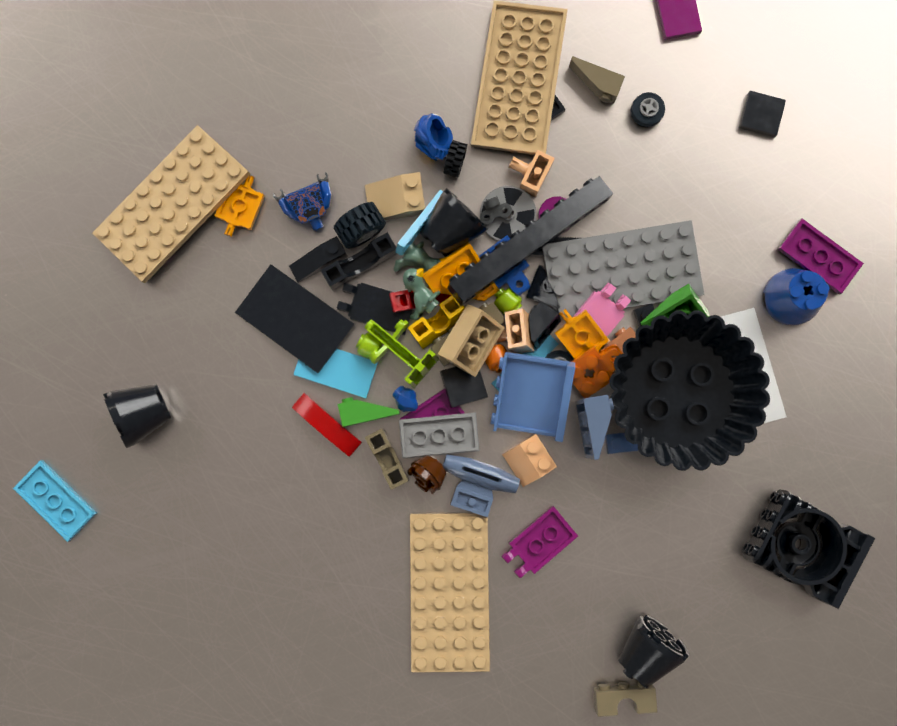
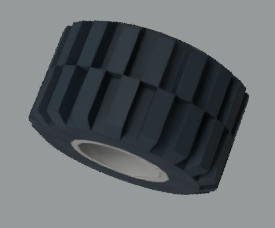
[333,202,386,249]

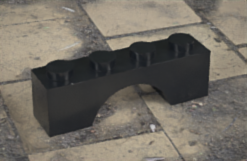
[320,232,397,290]

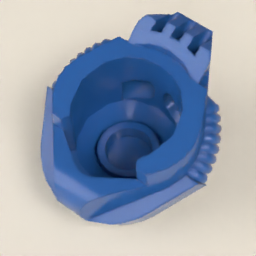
[414,113,453,161]

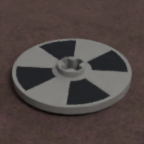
[480,186,536,241]

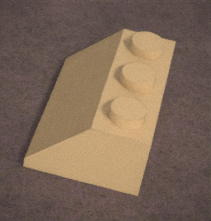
[438,304,505,377]

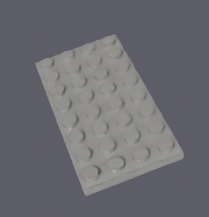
[542,220,704,319]

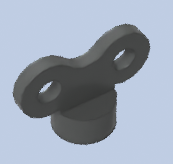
[480,196,512,225]

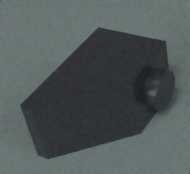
[529,301,562,349]

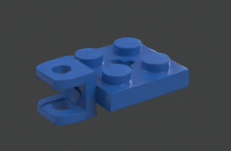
[478,235,530,296]

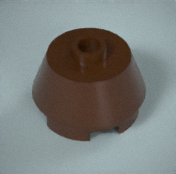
[407,455,446,494]

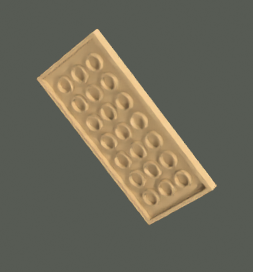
[471,0,568,155]
[92,125,250,283]
[410,513,490,672]

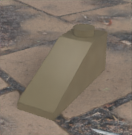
[569,56,625,103]

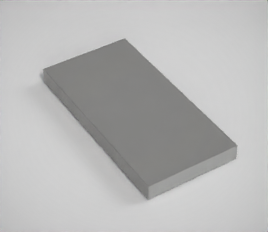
[399,412,480,458]

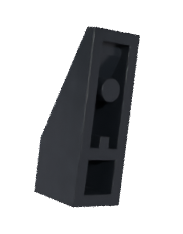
[289,236,348,283]

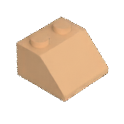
[502,434,557,487]

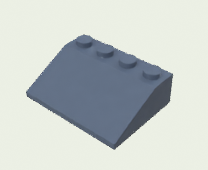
[575,395,614,460]

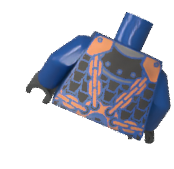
[273,172,332,230]

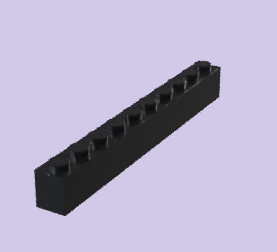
[447,176,613,306]

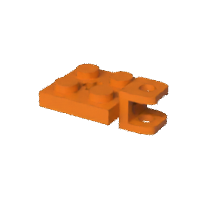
[571,344,623,399]

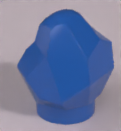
[393,386,418,412]

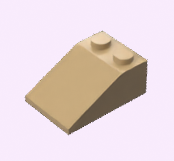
[365,172,425,220]

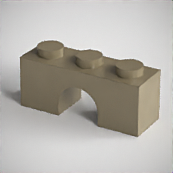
[365,428,409,490]
[593,681,657,717]

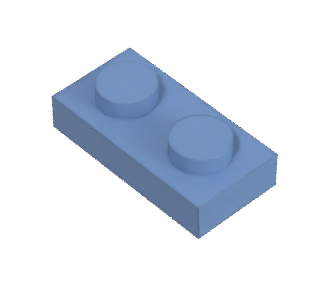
[605,433,638,454]

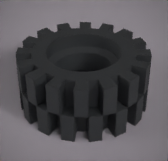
[443,140,468,177]

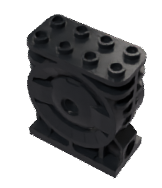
[742,489,875,609]

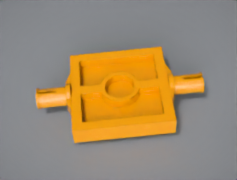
[215,175,265,237]
[555,309,610,359]

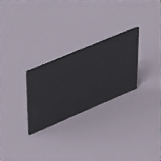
[235,264,354,373]

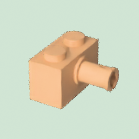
[508,150,555,197]
[495,308,534,354]

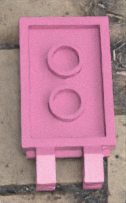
[573,282,631,336]

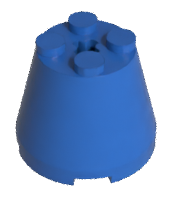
[764,268,829,325]

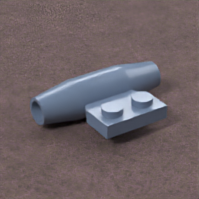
[443,454,520,517]

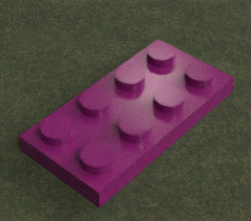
[777,218,864,294]

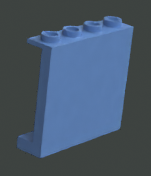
[491,352,575,442]

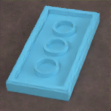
[293,349,378,399]
[13,460,97,542]

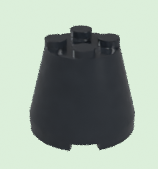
[419,188,488,257]
[103,384,171,448]
[618,615,689,689]

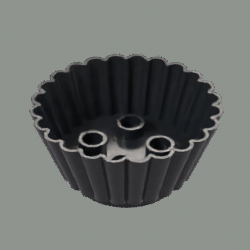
[609,310,770,471]

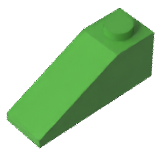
[338,397,400,427]

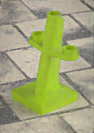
[364,319,439,389]

